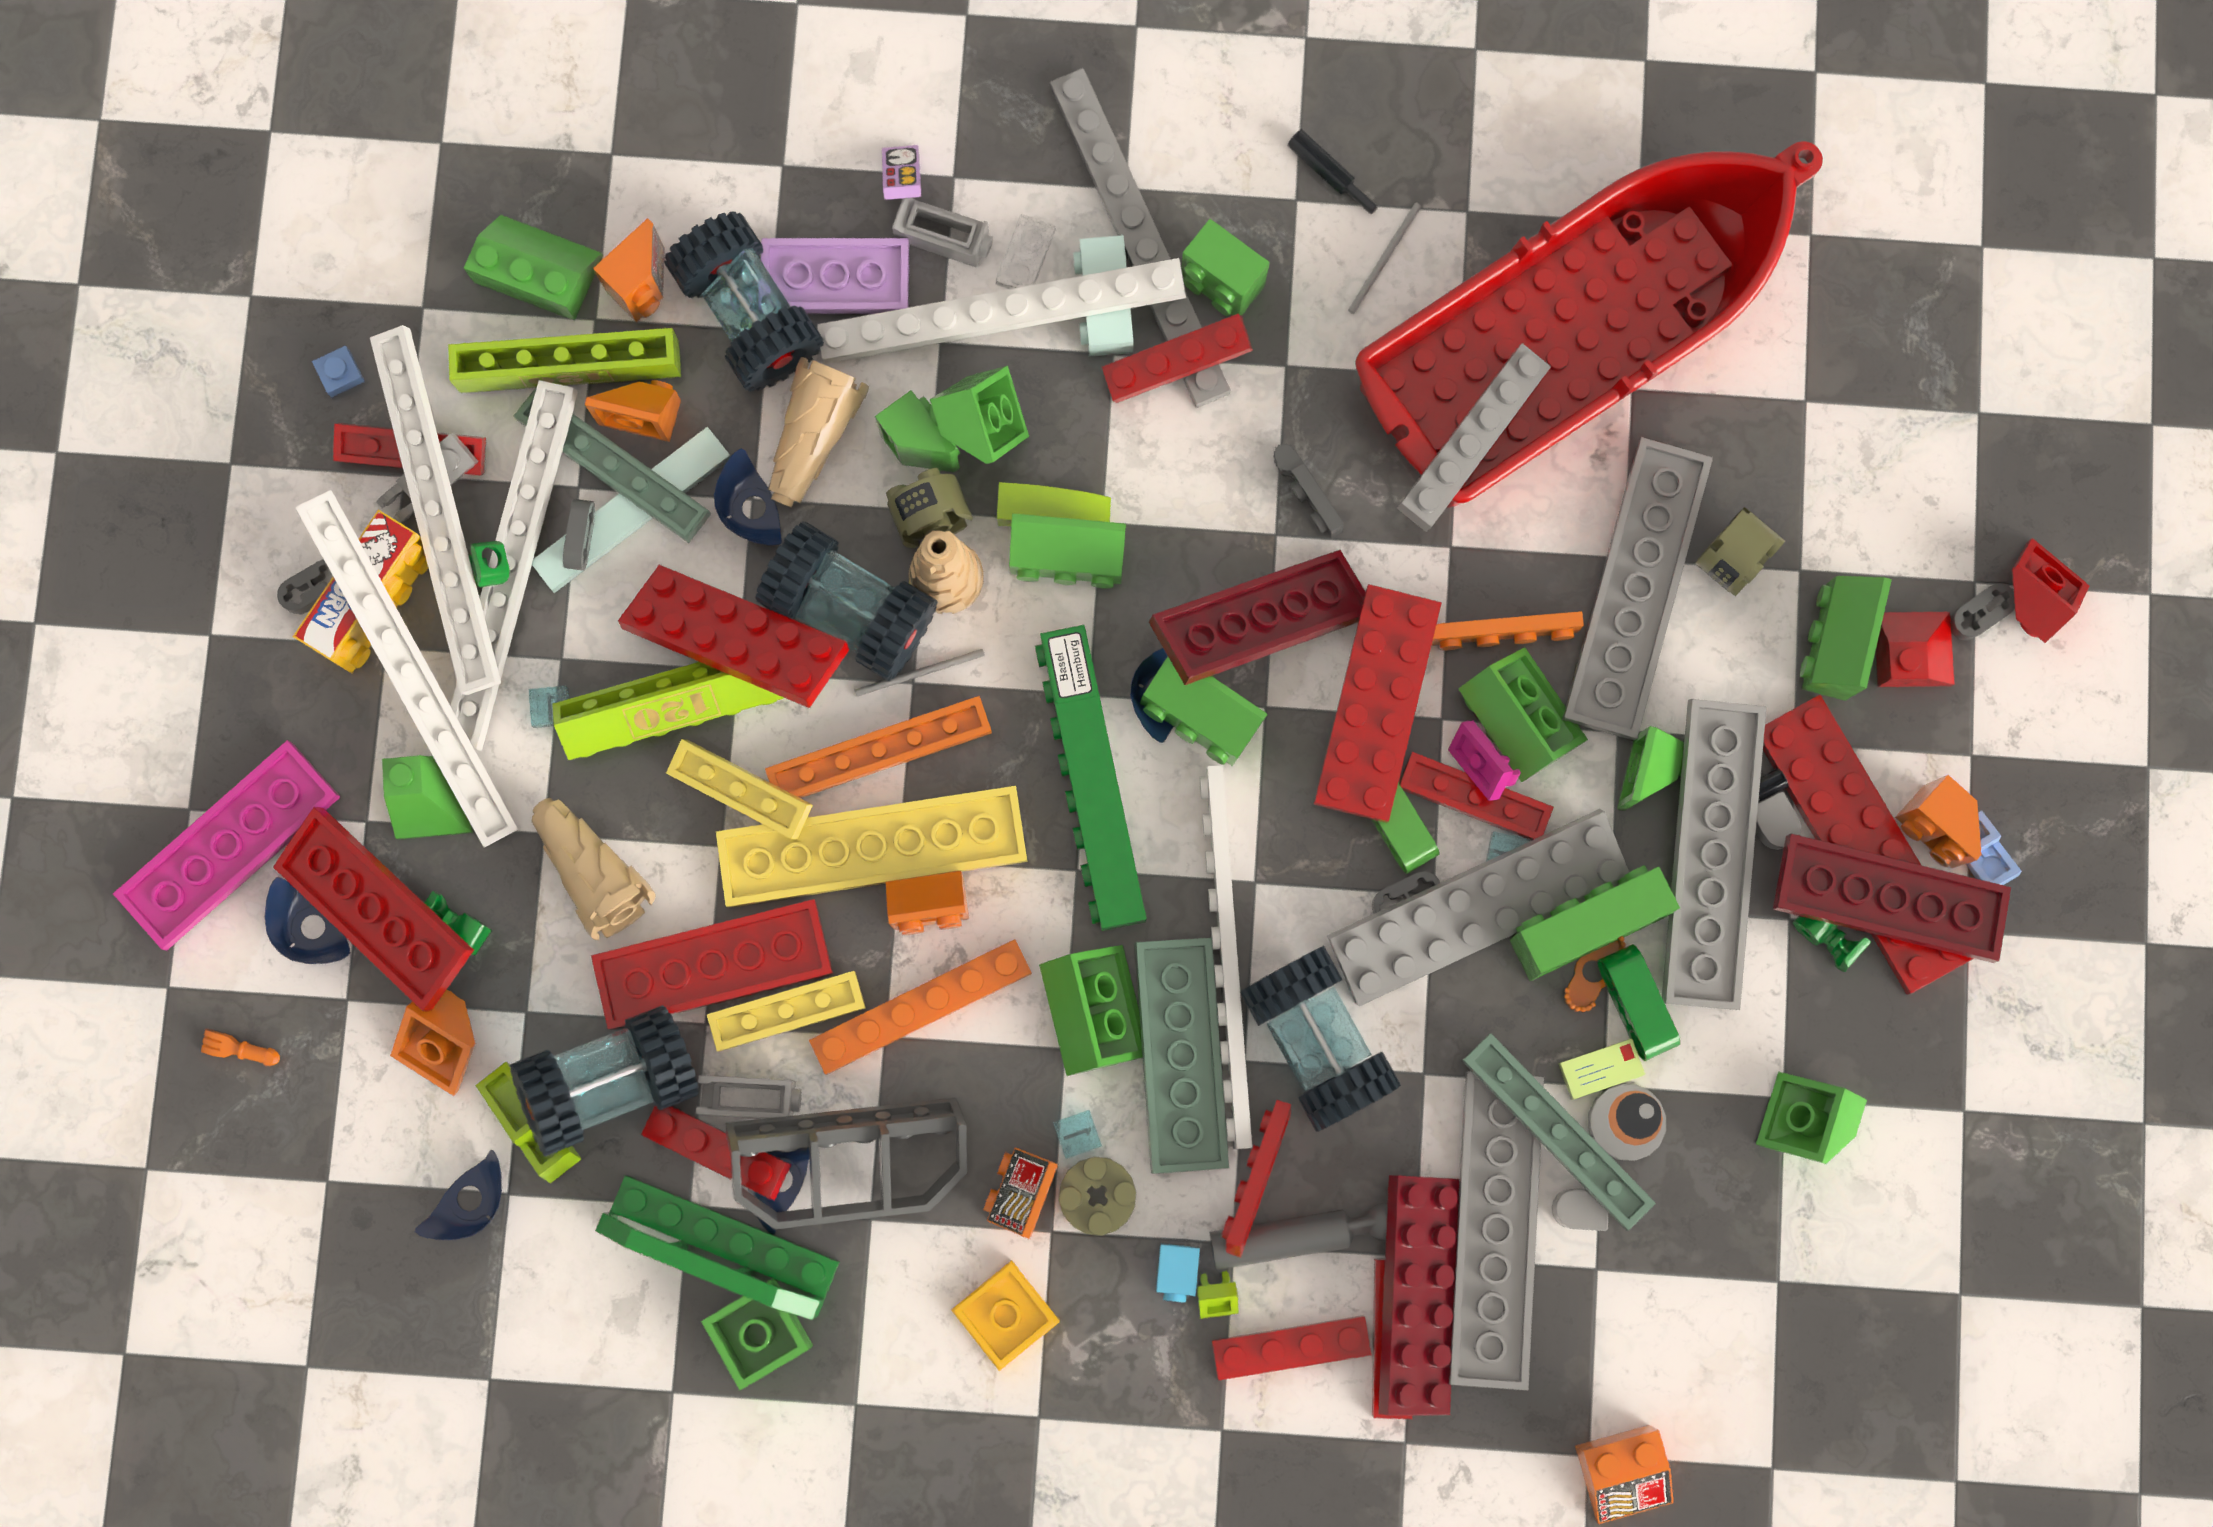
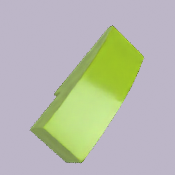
[997,482,1111,526]
[475,1062,581,1183]

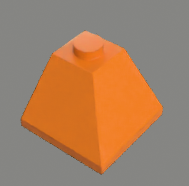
[585,380,681,442]
[390,990,475,1096]

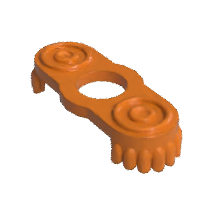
[1564,936,1626,1013]

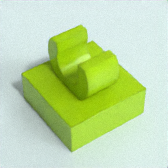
[1197,1271,1239,1319]

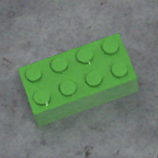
[1510,865,1680,981]

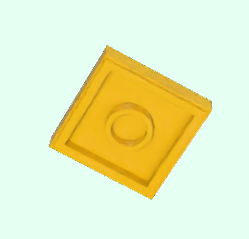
[951,1260,1060,1371]

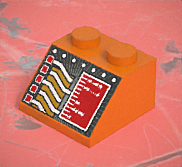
[593,218,665,322]
[983,1147,1059,1239]
[1575,1425,1673,1524]

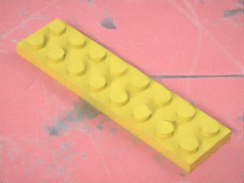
[716,786,1028,908]

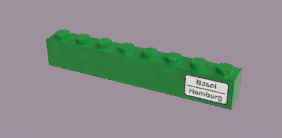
[1035,624,1147,932]

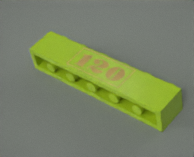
[448,328,681,393]
[552,662,784,760]

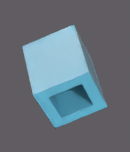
[1156,1243,1200,1302]

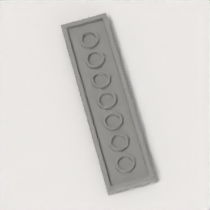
[1562,437,1713,741]
[1662,699,1766,1010]
[1327,809,1629,1006]
[1449,1071,1544,1391]

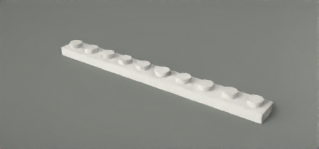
[817,258,1186,364]
[370,325,501,695]
[450,380,578,751]
[295,490,518,847]
[1200,765,1252,1149]

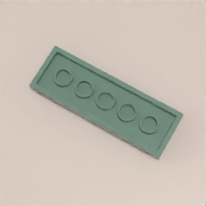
[1134,938,1229,1174]

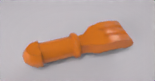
[201,1029,280,1066]

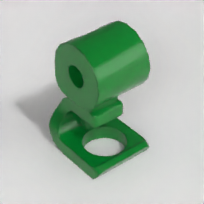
[468,541,510,587]
[424,891,492,956]
[1793,916,1871,972]

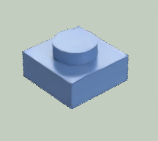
[312,345,365,398]

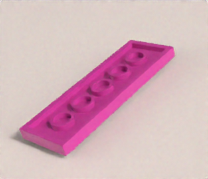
[113,740,340,951]

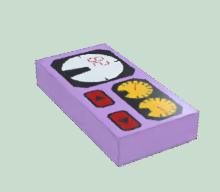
[882,145,921,200]

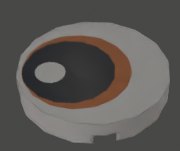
[1588,1084,1666,1161]

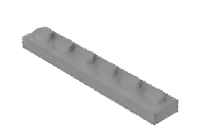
[1397,343,1551,532]

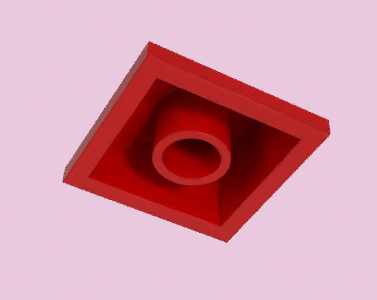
[2012,538,2090,643]
[1876,612,1954,687]

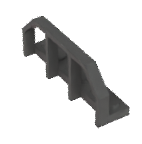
[726,1098,967,1230]

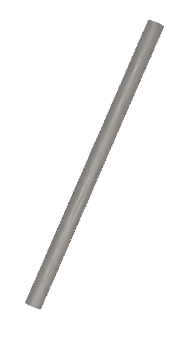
[1348,202,1421,314]
[855,649,985,697]

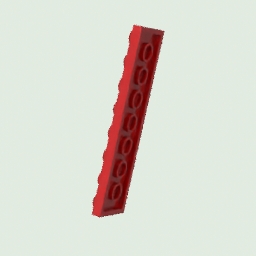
[1763,695,1974,995]

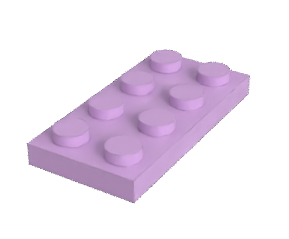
[760,238,909,314]

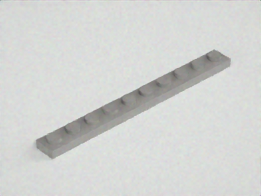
[1050,68,1230,408]

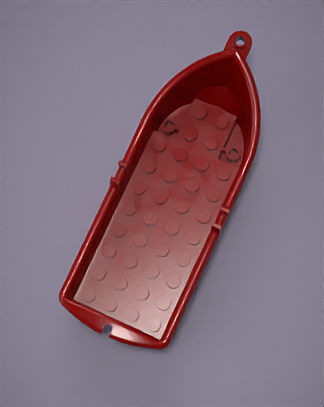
[1355,141,1823,508]

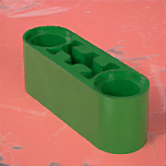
[1597,944,1681,1061]

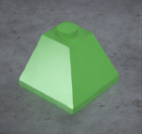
[1617,726,1684,811]
[382,755,473,840]
[1756,1072,1867,1164]

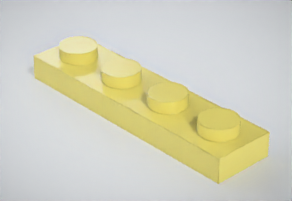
[666,739,813,839]
[707,971,866,1052]

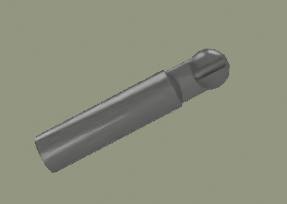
[1209,1203,1387,1270]

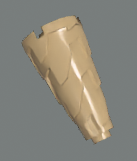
[768,357,869,508]
[909,531,984,615]
[531,798,656,940]

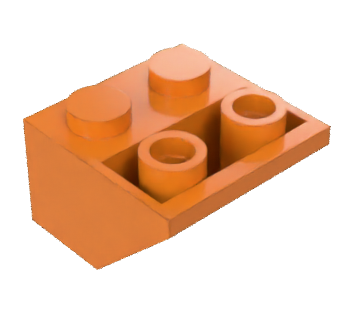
[1895,775,1982,869]
[886,871,969,935]

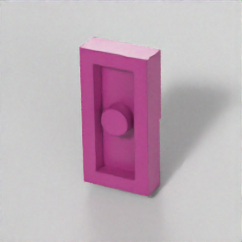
[1448,721,1521,801]

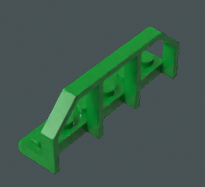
[595,1175,840,1320]

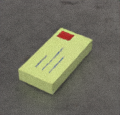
[1558,1039,1645,1100]

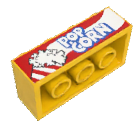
[292,509,428,674]

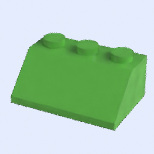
[464,215,603,321]
[930,366,1029,464]
[1009,513,1126,588]
[1800,576,1892,701]
[1458,647,1588,782]
[1140,656,1267,766]
[1039,945,1143,1076]

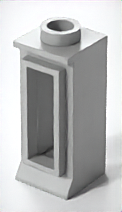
[892,198,993,267]
[696,1075,801,1118]

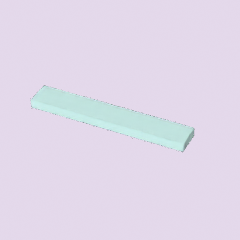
[532,427,731,593]

